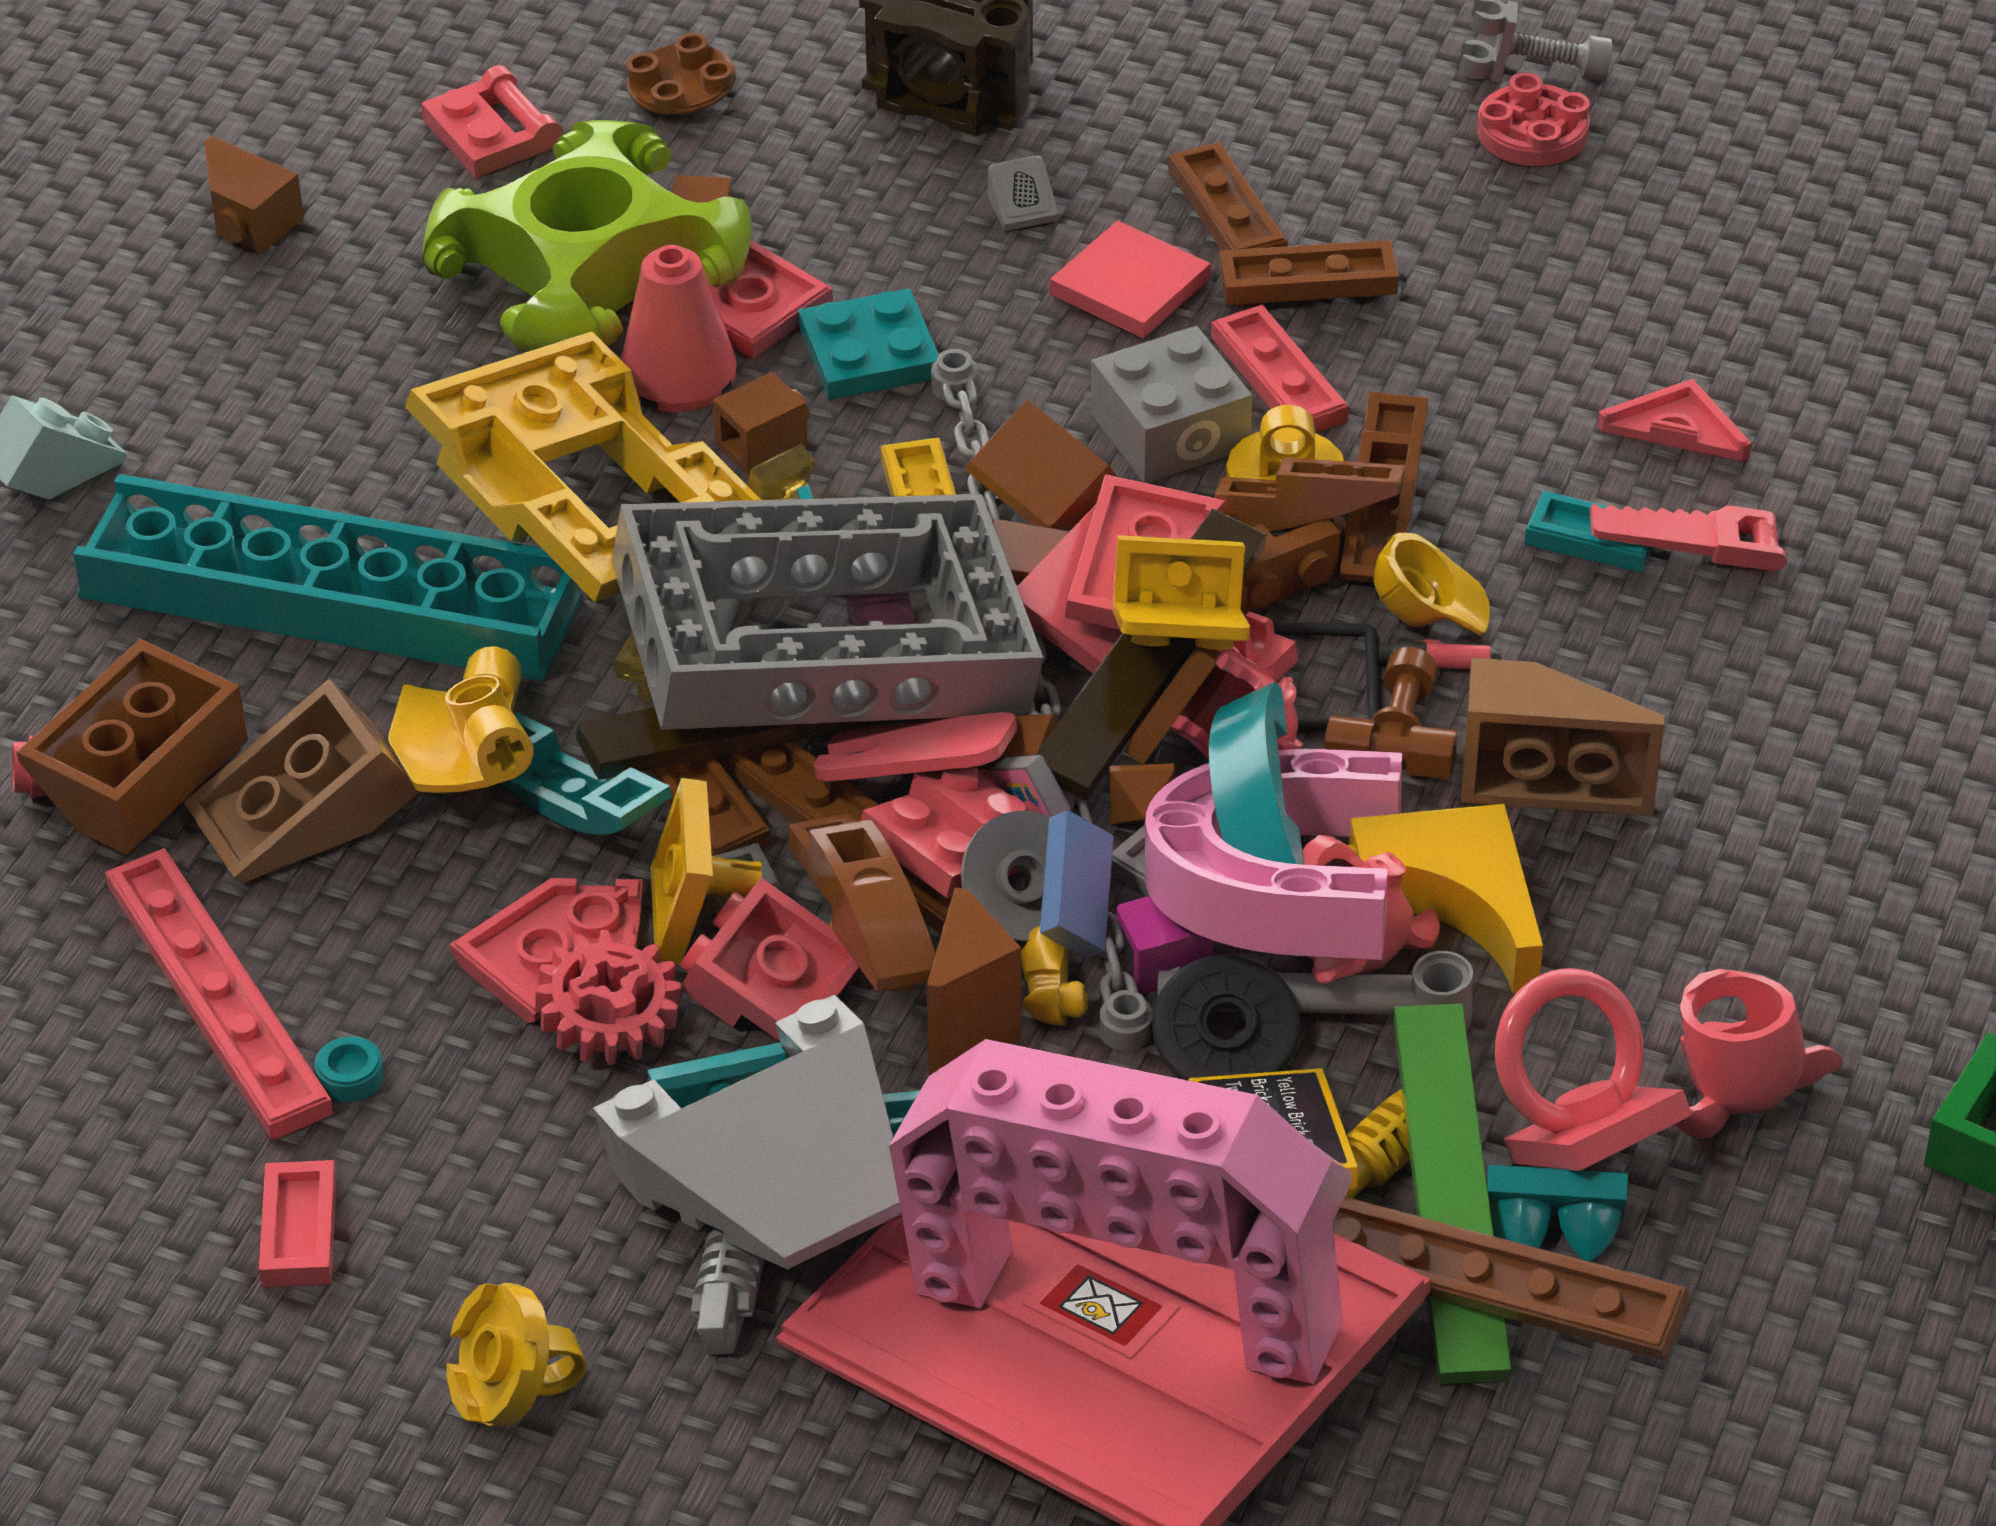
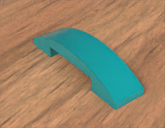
[1209,681,1304,865]
[501,712,673,835]

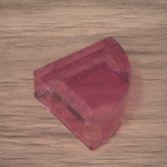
[846,593,916,626]

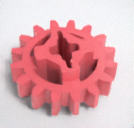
[535,930,681,1065]

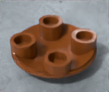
[626,33,736,114]

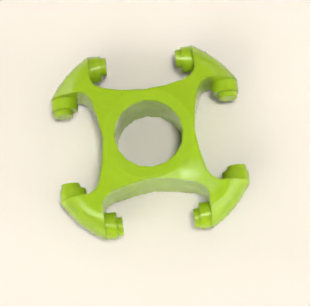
[422,120,752,353]

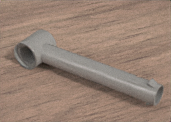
[1158,951,1473,1032]

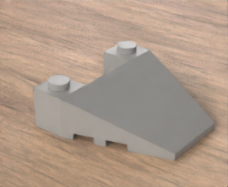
[593,995,901,1269]

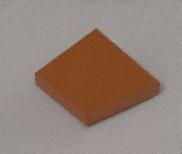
[1110,763,1175,824]

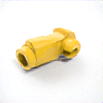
[1021,926,1088,1026]

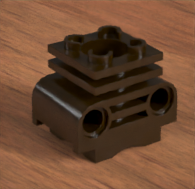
[859,0,1033,136]

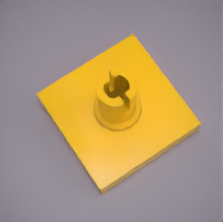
[650,778,762,965]

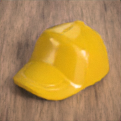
[1373,533,1490,636]

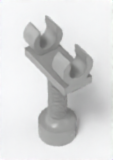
[1458,0,1612,83]

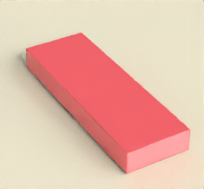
[1211,305,1349,433]

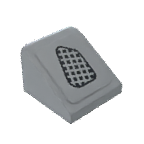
[988,156,1059,231]

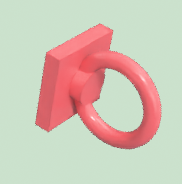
[1495,968,1692,1171]

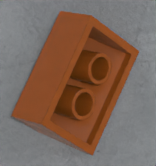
[16,639,248,855]

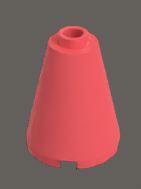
[621,245,737,413]

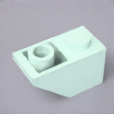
[0,395,127,500]

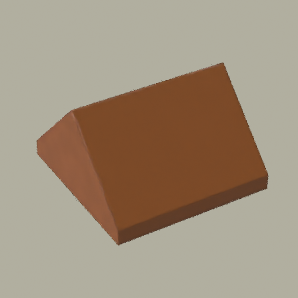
[966,399,1117,531]
[927,888,1021,1076]

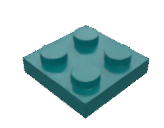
[798,288,939,400]

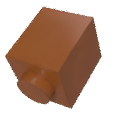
[713,372,810,476]

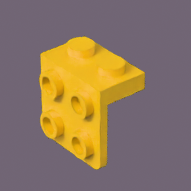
[1112,535,1250,650]

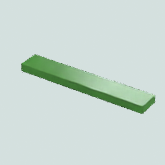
[1393,1003,1511,1385]

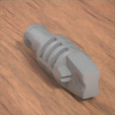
[691,1228,765,1355]

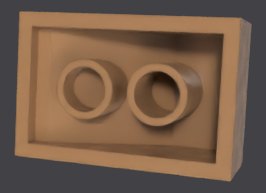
[1461,658,1664,816]
[183,678,420,884]

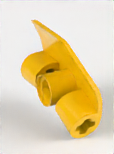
[388,646,534,793]

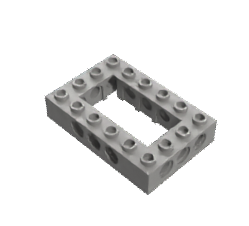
[612,494,1043,730]

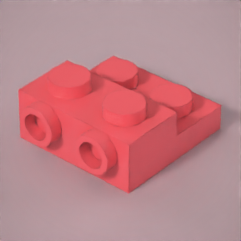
[861,766,1042,898]
[679,877,860,1041]

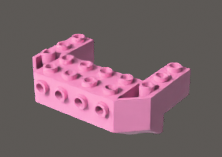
[889,1039,1352,1384]

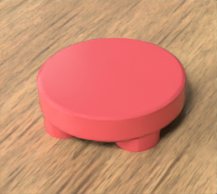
[1477,73,1590,166]

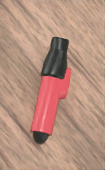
[1378,639,1502,670]

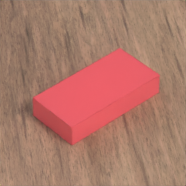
[259,1160,337,1288]

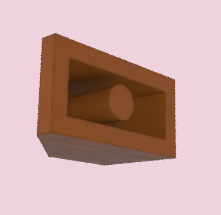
[204,135,304,254]

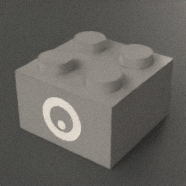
[1091,326,1252,483]

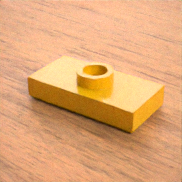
[881,438,956,497]

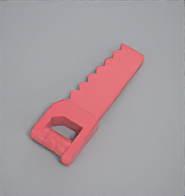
[1590,504,1787,571]

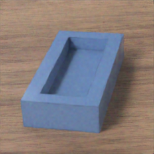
[1040,810,1114,958]

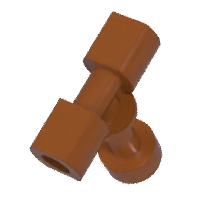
[1325,647,1457,780]

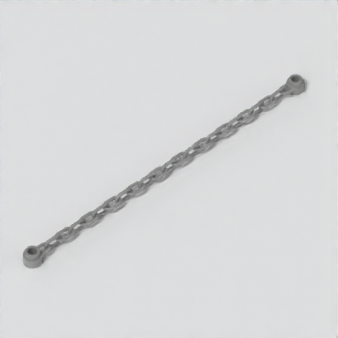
[931,349,1153,1051]

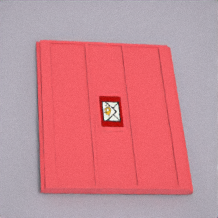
[776,1214,1431,1526]

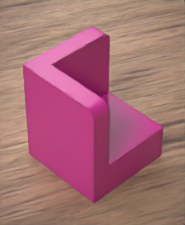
[1117,896,1213,995]

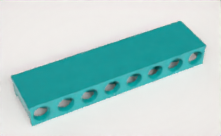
[73,474,582,682]

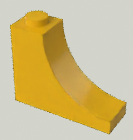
[1347,804,1543,993]

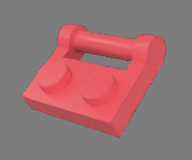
[421,65,563,179]

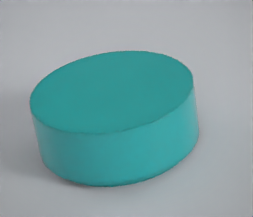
[314,1036,384,1102]

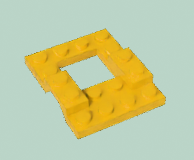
[405,332,761,602]

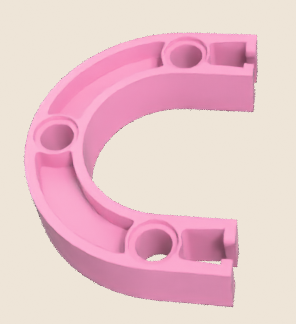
[1145,749,1403,960]

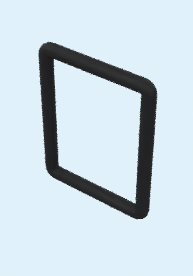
[1273,622,1380,731]

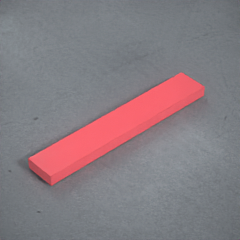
[105,848,333,1141]

